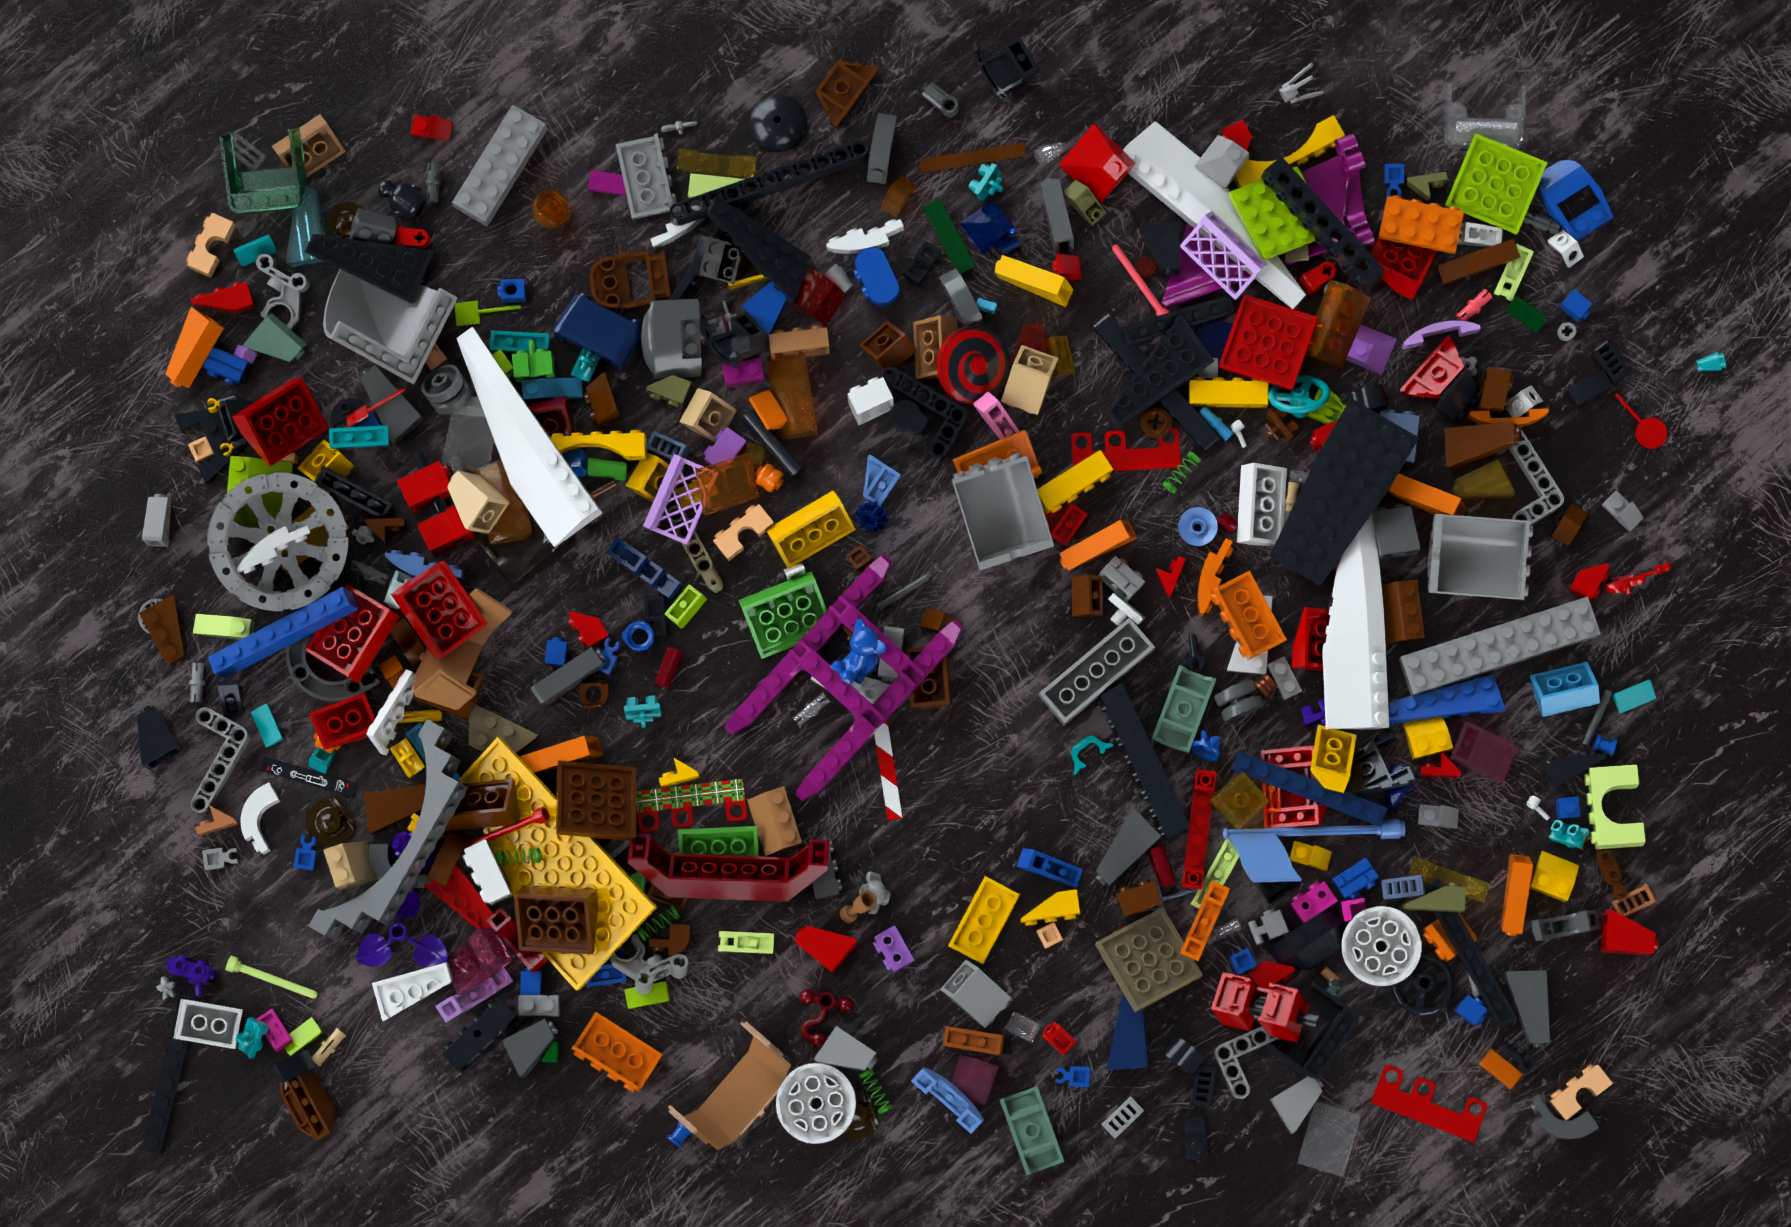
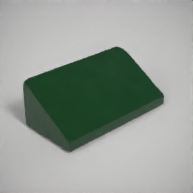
[1506,296,1548,333]

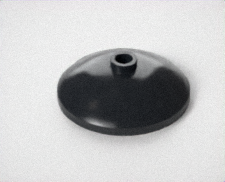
[749,95,807,152]

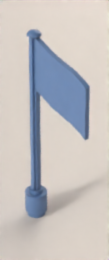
[1222,819,1405,882]

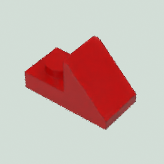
[411,115,453,141]
[1156,556,1185,597]
[1419,752,1461,778]

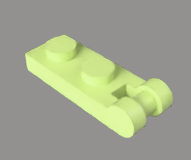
[1494,244,1534,301]
[718,931,774,954]

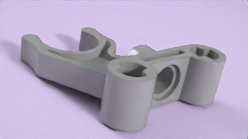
[256,254,310,331]
[609,935,688,995]

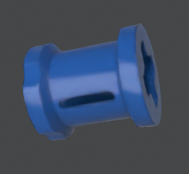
[1593,734,1617,757]
[667,1122,692,1148]

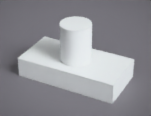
[1109,593,1145,626]

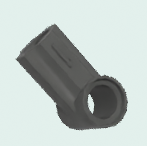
[922,82,959,118]

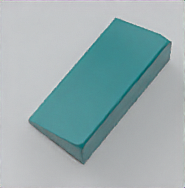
[233,235,277,266]
[1612,679,1656,714]
[251,703,284,748]

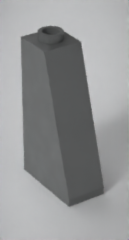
[1040,178,1075,259]
[360,365,423,445]
[530,647,607,705]
[1095,808,1161,887]
[1504,970,1550,1047]

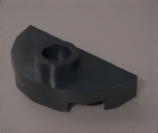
[331,398,365,427]

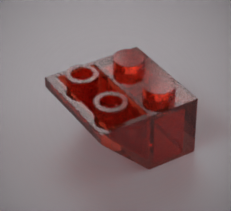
[792,269,847,327]

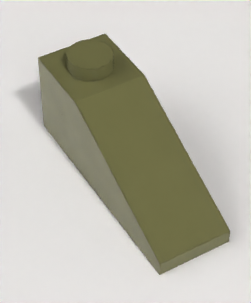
[1403,883,1466,913]

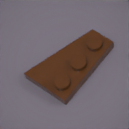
[139,594,185,665]

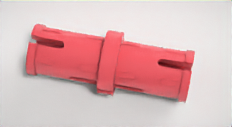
[1456,289,1493,321]

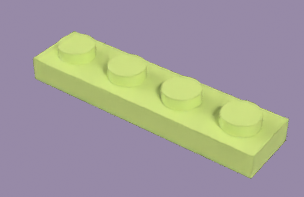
[1190,838,1239,909]

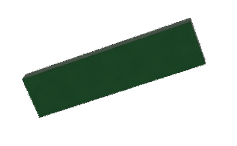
[923,199,976,275]

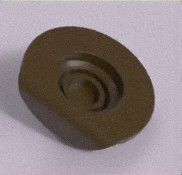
[324,202,365,239]
[306,797,356,847]
[841,1090,879,1140]

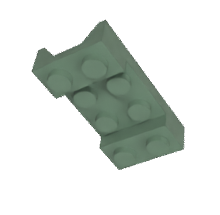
[1151,665,1216,754]
[1000,1086,1064,1176]

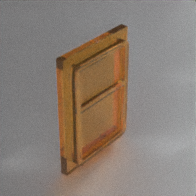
[695,453,759,515]

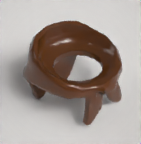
[578,678,609,709]

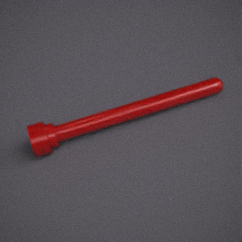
[466,806,550,848]

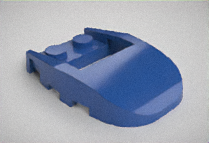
[1537,160,1613,241]

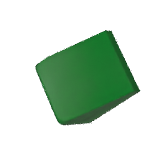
[541,1042,559,1062]

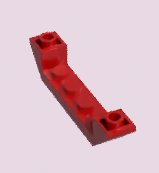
[1182,769,1217,890]

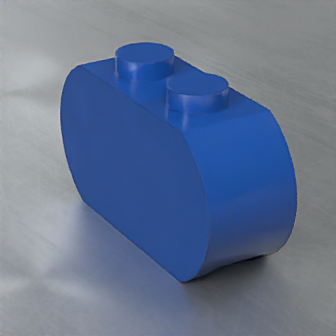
[853,247,899,307]

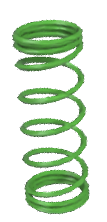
[1163,451,1201,493]
[496,847,542,866]
[636,905,681,941]
[859,1069,893,1114]

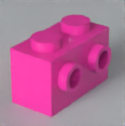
[1290,881,1337,924]

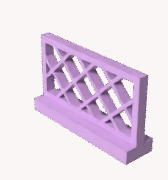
[1180,211,1268,300]
[643,454,719,545]

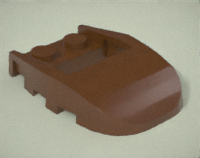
[589,251,671,308]

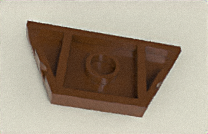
[815,60,880,129]

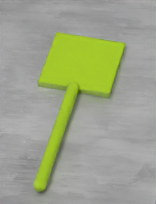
[454,301,521,326]

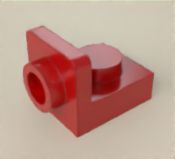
[1041,1022,1077,1056]

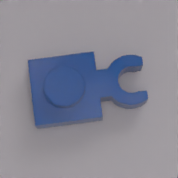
[1384,164,1404,197]
[599,638,621,675]
[293,835,317,871]
[1055,1066,1090,1088]

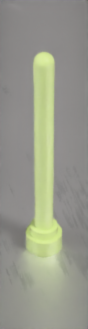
[225,956,318,999]

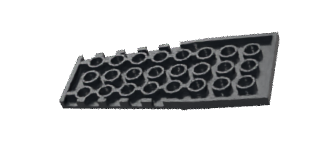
[1270,398,1419,585]

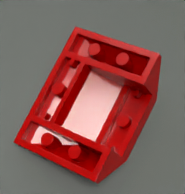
[1261,745,1327,828]

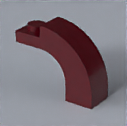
[486,907,548,974]

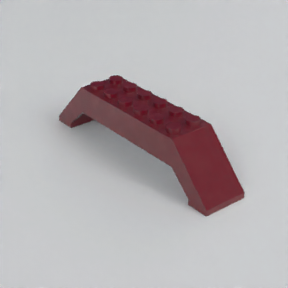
[628,834,830,901]

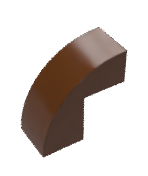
[390,610,426,665]
[427,831,470,885]

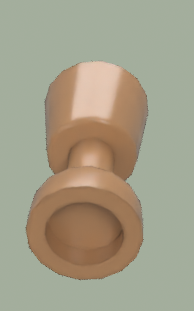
[840,891,877,923]

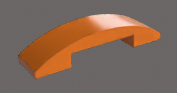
[1468,408,1549,427]
[1180,881,1230,961]

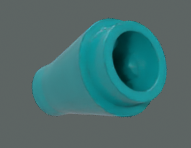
[1696,352,1726,372]

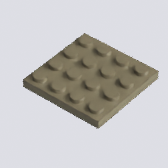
[1095,907,1203,1013]

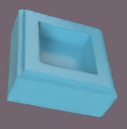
[976,298,997,314]

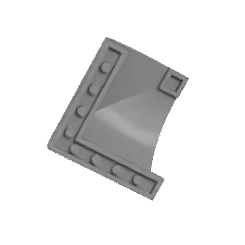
[323,269,457,384]

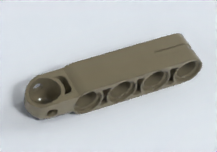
[668,505,723,593]

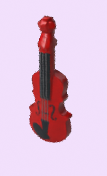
[1605,562,1671,595]

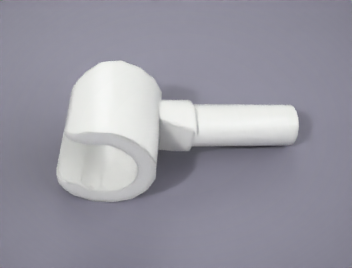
[1231,420,1247,448]
[1527,796,1550,821]

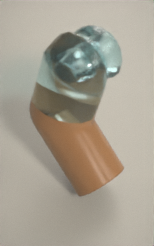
[1320,967,1340,996]

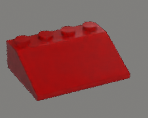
[232,378,329,467]
[391,560,487,659]
[305,583,400,683]

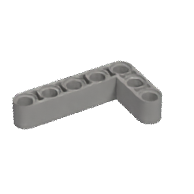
[1509,426,1564,525]
[191,707,250,815]
[1214,1025,1304,1099]

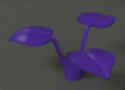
[356,890,448,968]

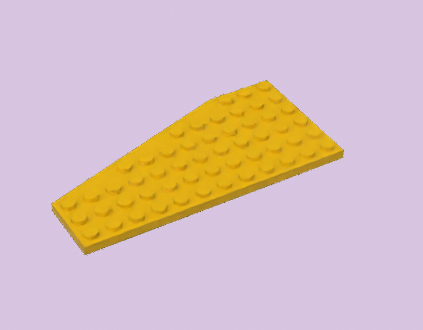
[460,737,657,991]

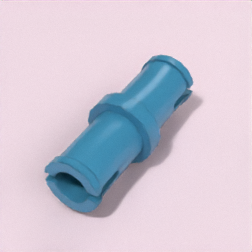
[1198,406,1234,442]

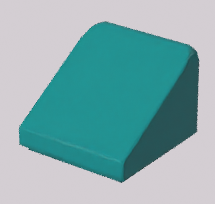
[308,747,336,774]

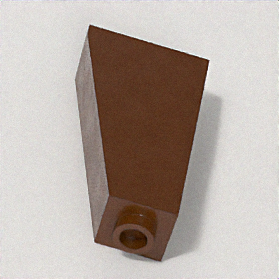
[1445,422,1522,470]
[364,784,426,834]

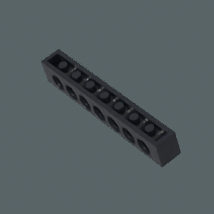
[1261,157,1386,292]

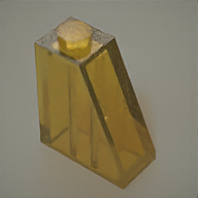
[1453,459,1515,500]

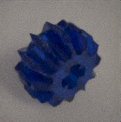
[855,500,888,534]

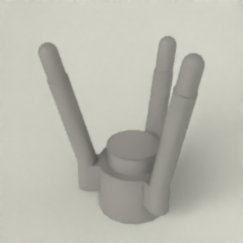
[1279,63,1324,104]

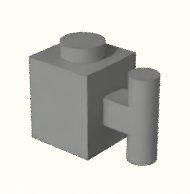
[1248,908,1289,945]

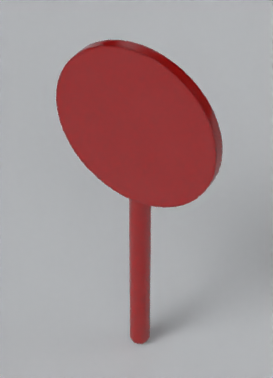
[1615,393,1667,449]

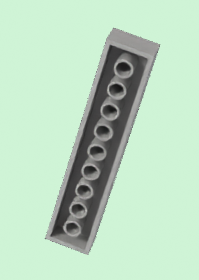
[1399,597,1601,696]

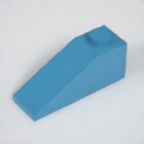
[521,378,583,403]

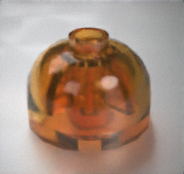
[531,189,571,229]

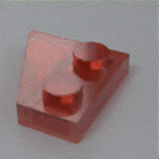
[1010,323,1047,367]

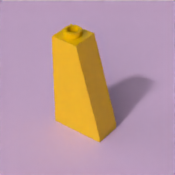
[995,255,1074,307]

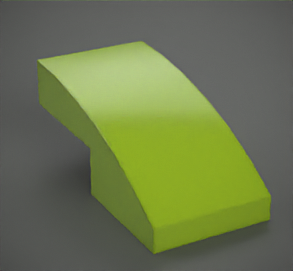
[625,981,670,1009]

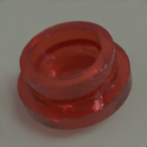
[1136,257,1156,277]

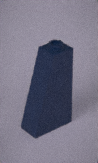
[1107,996,1148,1071]

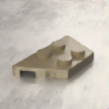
[469,705,539,753]

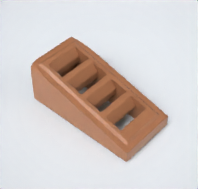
[1612,883,1657,917]

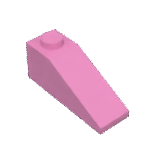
[973,392,1020,440]

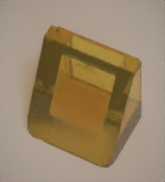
[742,443,765,469]

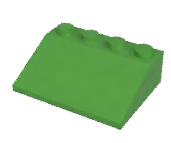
[738,572,827,659]

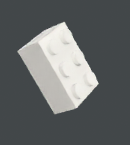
[848,377,894,425]
[463,839,514,906]
[173,999,242,1049]

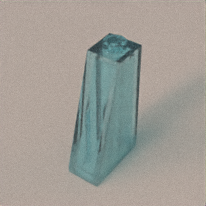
[286,188,325,267]

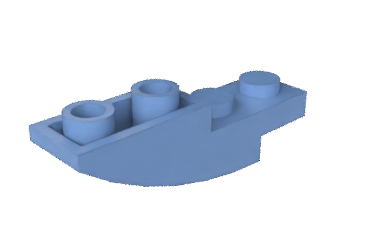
[385,550,464,580]

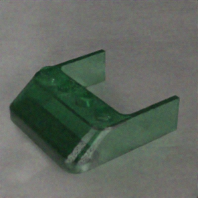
[219,127,306,213]

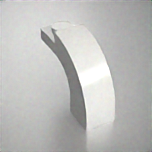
[241,782,281,855]

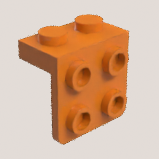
[1423,912,1477,962]

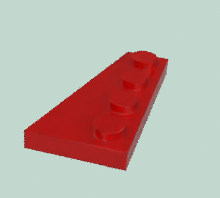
[425,863,494,934]

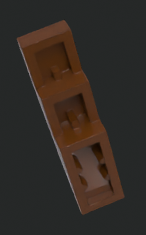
[1437,239,1521,285]

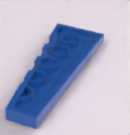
[1388,675,1505,724]

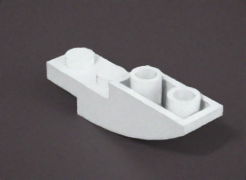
[826,219,904,254]
[237,526,310,574]

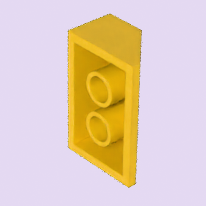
[1310,725,1356,793]

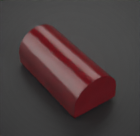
[654,646,683,689]
[1148,846,1177,889]

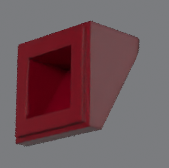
[1217,512,1238,534]

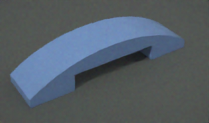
[911,1067,984,1133]

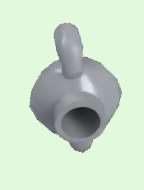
[859,871,890,914]

